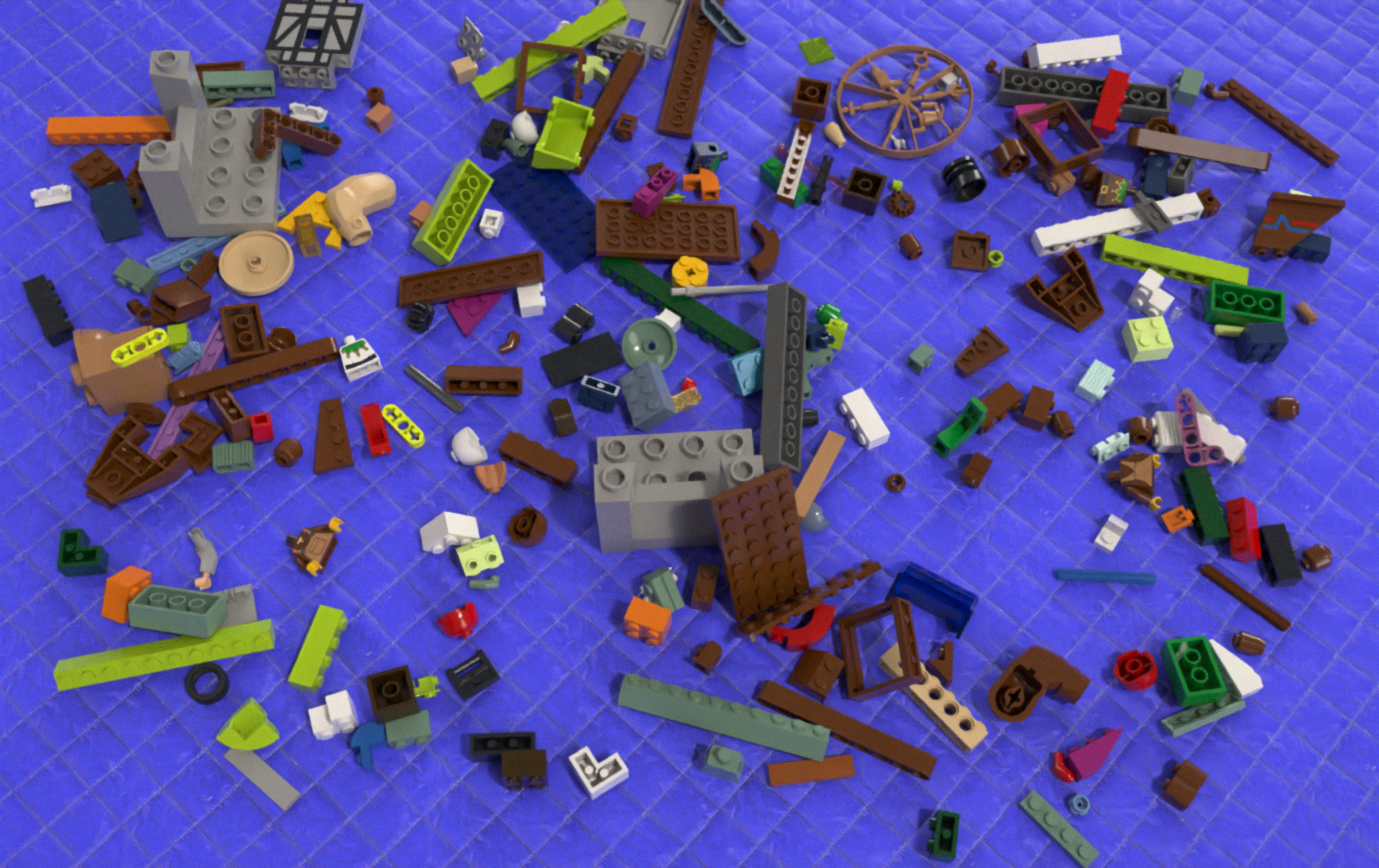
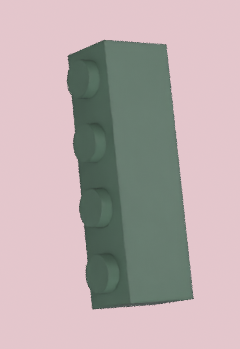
[202,70,276,99]

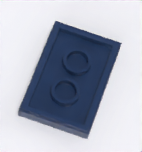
[88,180,143,243]

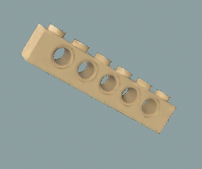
[877,642,988,755]

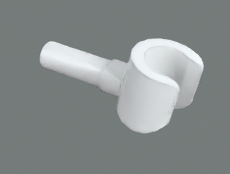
[890,134,906,150]

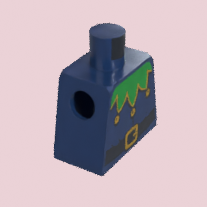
[685,142,728,174]

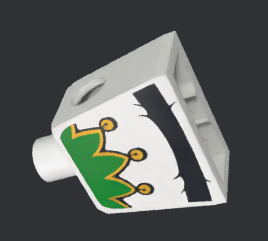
[340,335,383,382]

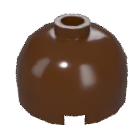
[508,506,548,547]

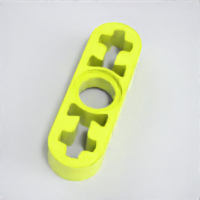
[111,328,169,368]
[382,404,425,448]

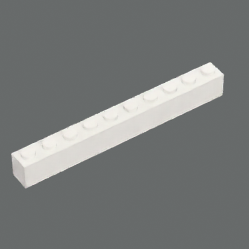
[1030,192,1204,257]

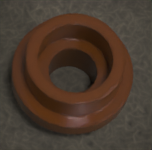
[886,473,906,493]

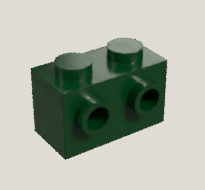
[926,810,960,864]

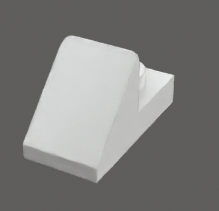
[1093,514,1129,554]

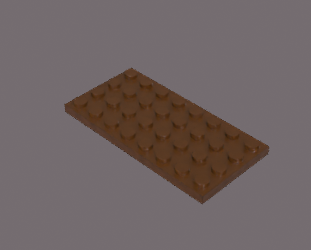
[595,198,741,262]
[710,465,809,622]

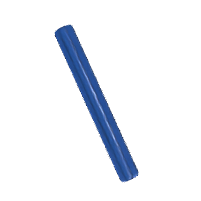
[1056,568,1156,585]

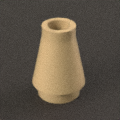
[823,122,847,148]

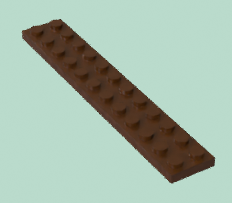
[658,0,725,139]

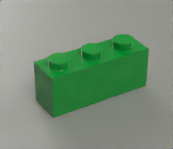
[759,156,809,210]

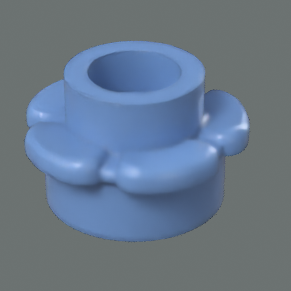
[1069,794,1090,816]

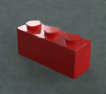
[1226,497,1262,563]

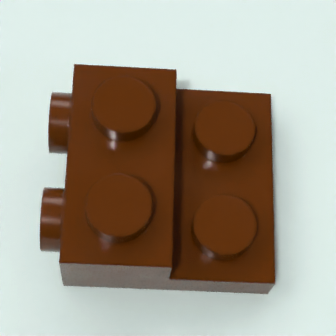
[950,230,990,272]

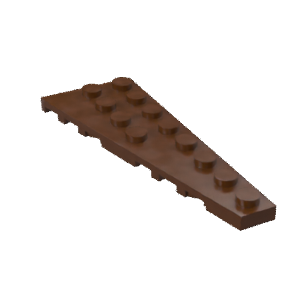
[732,559,882,643]

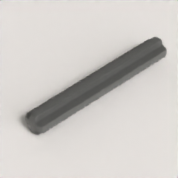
[405,364,464,413]

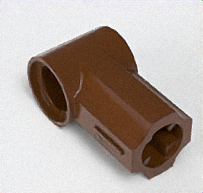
[136,306,177,328]

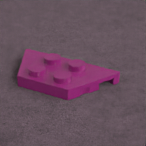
[447,289,509,338]

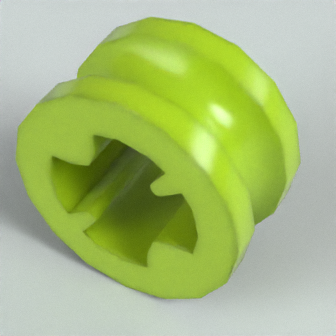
[988,250,1004,268]

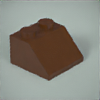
[787,648,845,704]

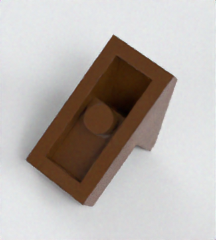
[925,641,953,688]

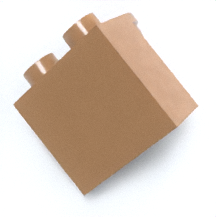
[70,325,173,417]

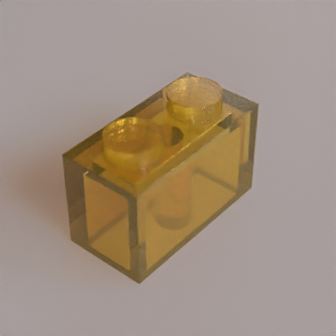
[293,213,322,258]

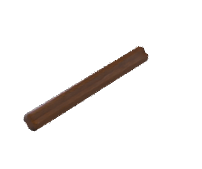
[1200,563,1292,632]

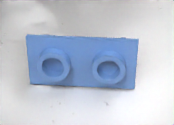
[166,341,205,375]

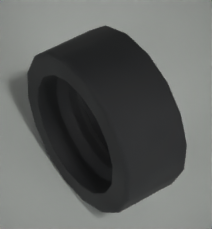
[185,662,230,705]

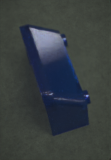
[885,561,979,640]

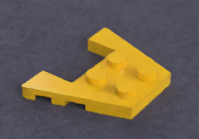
[278,191,344,251]

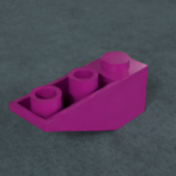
[632,166,679,218]
[1064,727,1123,783]

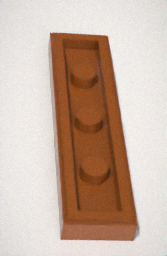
[767,754,856,787]

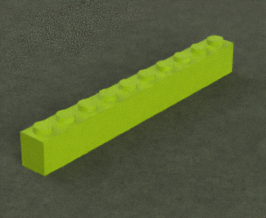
[472,0,629,105]
[53,619,276,691]

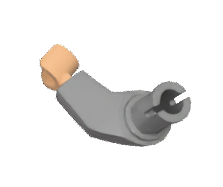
[188,527,219,590]

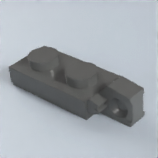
[1132,190,1173,235]

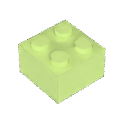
[1121,316,1174,363]

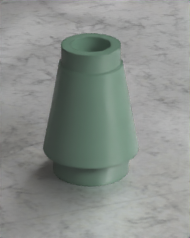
[503,139,528,157]

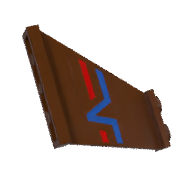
[1248,191,1345,259]

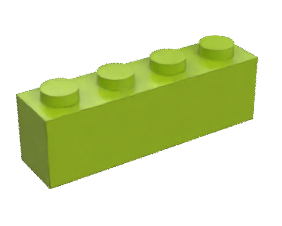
[288,605,348,694]

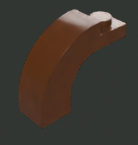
[748,219,780,282]

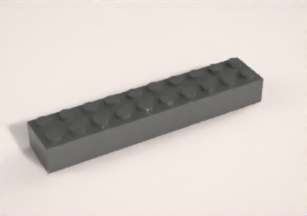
[997,65,1170,123]
[760,281,808,474]

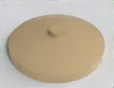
[219,231,294,296]

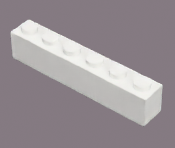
[1027,35,1122,70]

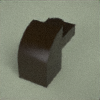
[547,398,578,437]

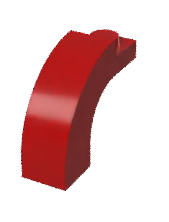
[359,401,392,458]
[767,604,836,652]

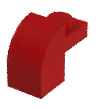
[249,412,274,443]

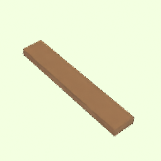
[795,430,846,522]

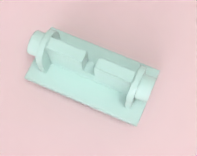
[1090,432,1129,464]

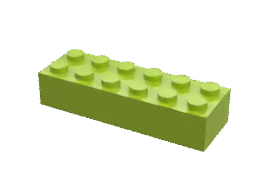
[411,158,494,267]

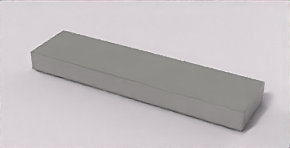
[224,748,301,812]

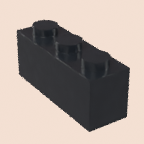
[1259,523,1303,588]
[470,732,537,763]

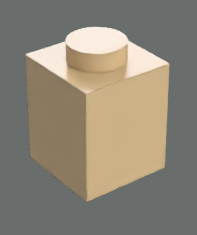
[451,56,479,85]

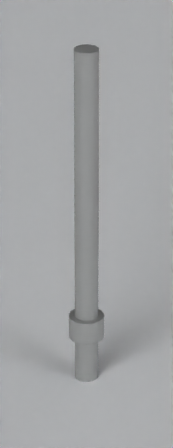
[670,284,775,297]

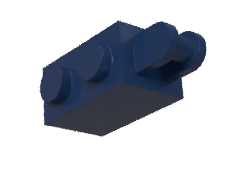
[806,321,835,352]

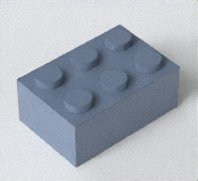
[619,360,677,432]

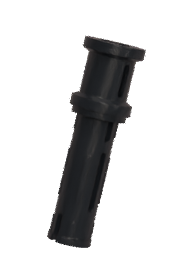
[806,155,834,206]

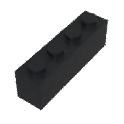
[22,274,75,348]

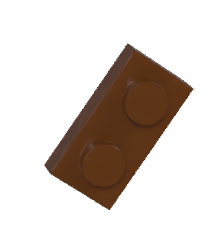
[185,249,219,289]

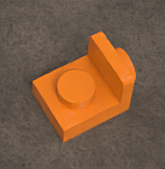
[1161,505,1195,534]

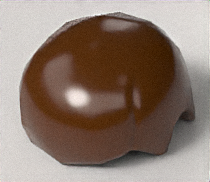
[267,327,297,353]

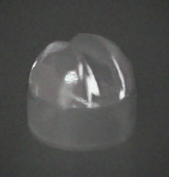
[1168,306,1184,322]

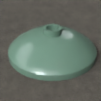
[622,318,678,371]

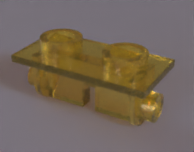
[671,386,702,413]

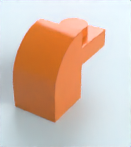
[682,168,719,201]

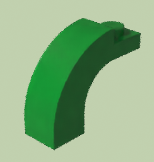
[931,396,988,459]

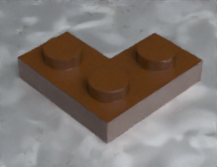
[179,410,224,459]

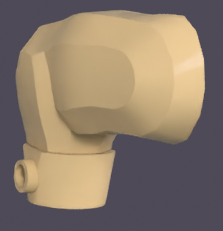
[326,172,397,246]

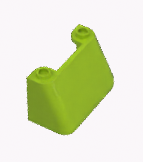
[531,96,595,170]

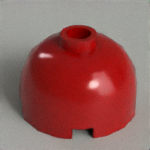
[436,601,479,639]
[1113,650,1158,692]

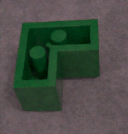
[57,528,109,577]

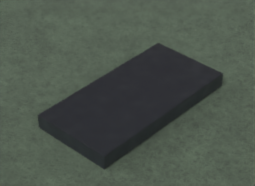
[540,331,624,390]

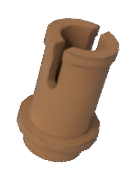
[1295,301,1318,325]

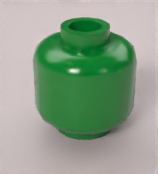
[815,302,843,325]

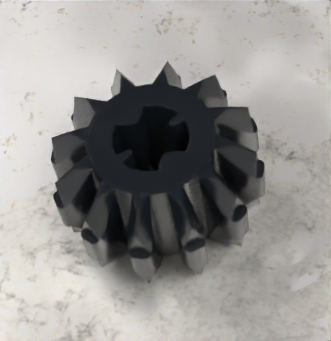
[406,301,435,333]

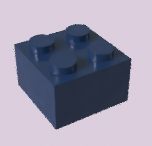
[1234,323,1289,363]

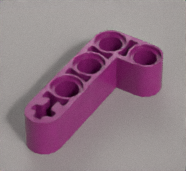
[1175,392,1225,467]

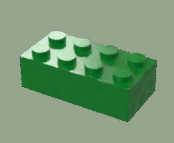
[1204,280,1285,327]

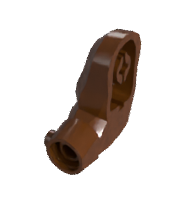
[988,644,1091,722]

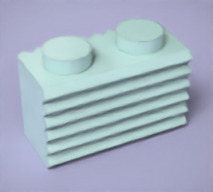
[1074,359,1115,404]

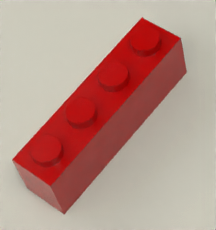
[1090,68,1130,140]

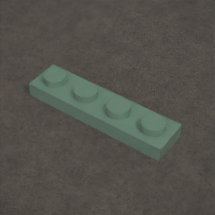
[1160,691,1246,738]
[1018,789,1100,868]

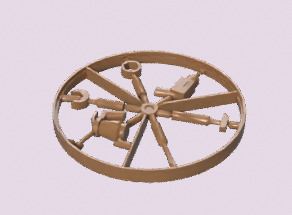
[837,45,973,158]

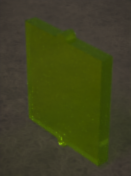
[799,36,835,65]

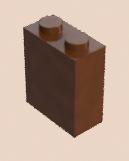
[149,278,212,323]

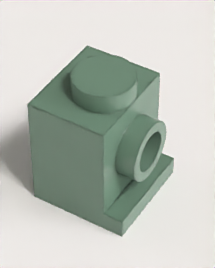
[906,343,935,376]

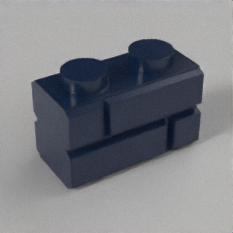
[577,375,621,413]

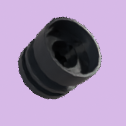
[941,156,987,203]

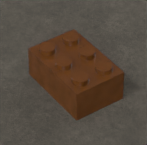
[219,302,270,365]

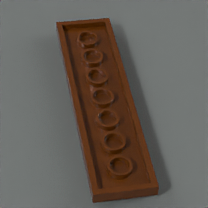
[399,250,545,309]

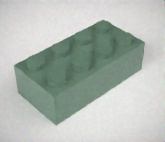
[128,584,228,638]

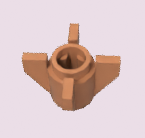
[474,461,507,494]

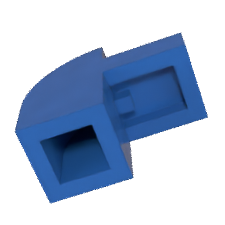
[351,721,389,772]

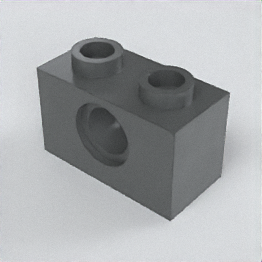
[1167,155,1196,195]

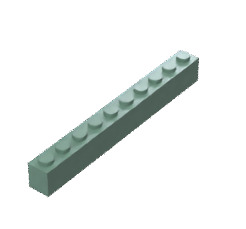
[617,673,831,762]

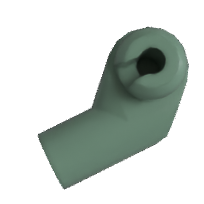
[469,575,501,590]

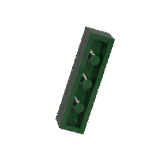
[1178,466,1229,547]

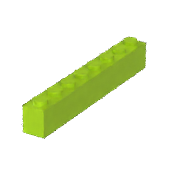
[1099,234,1249,287]

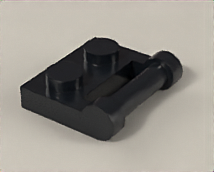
[445,649,500,702]

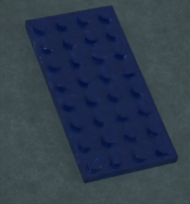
[488,146,596,274]

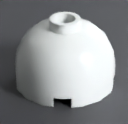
[510,110,541,146]
[451,427,488,466]

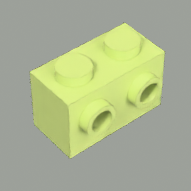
[456,535,504,576]

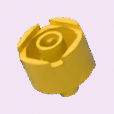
[672,256,708,298]

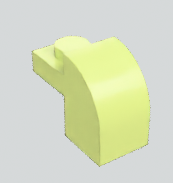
[572,56,610,87]

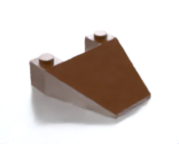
[1015,246,1105,333]
[84,414,192,505]

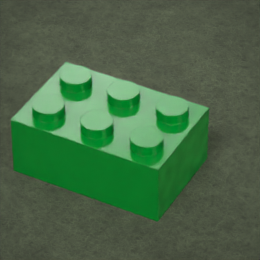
[1159,635,1227,708]

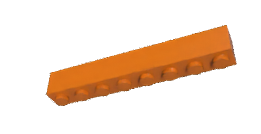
[46,116,171,145]

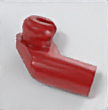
[1053,752,1075,783]

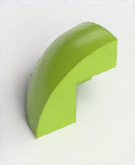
[216,696,280,750]

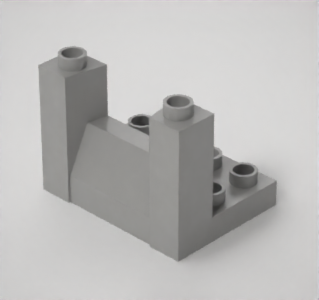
[138,49,283,237]
[594,429,764,553]

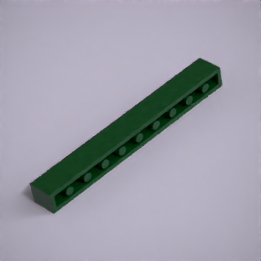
[600,256,760,357]

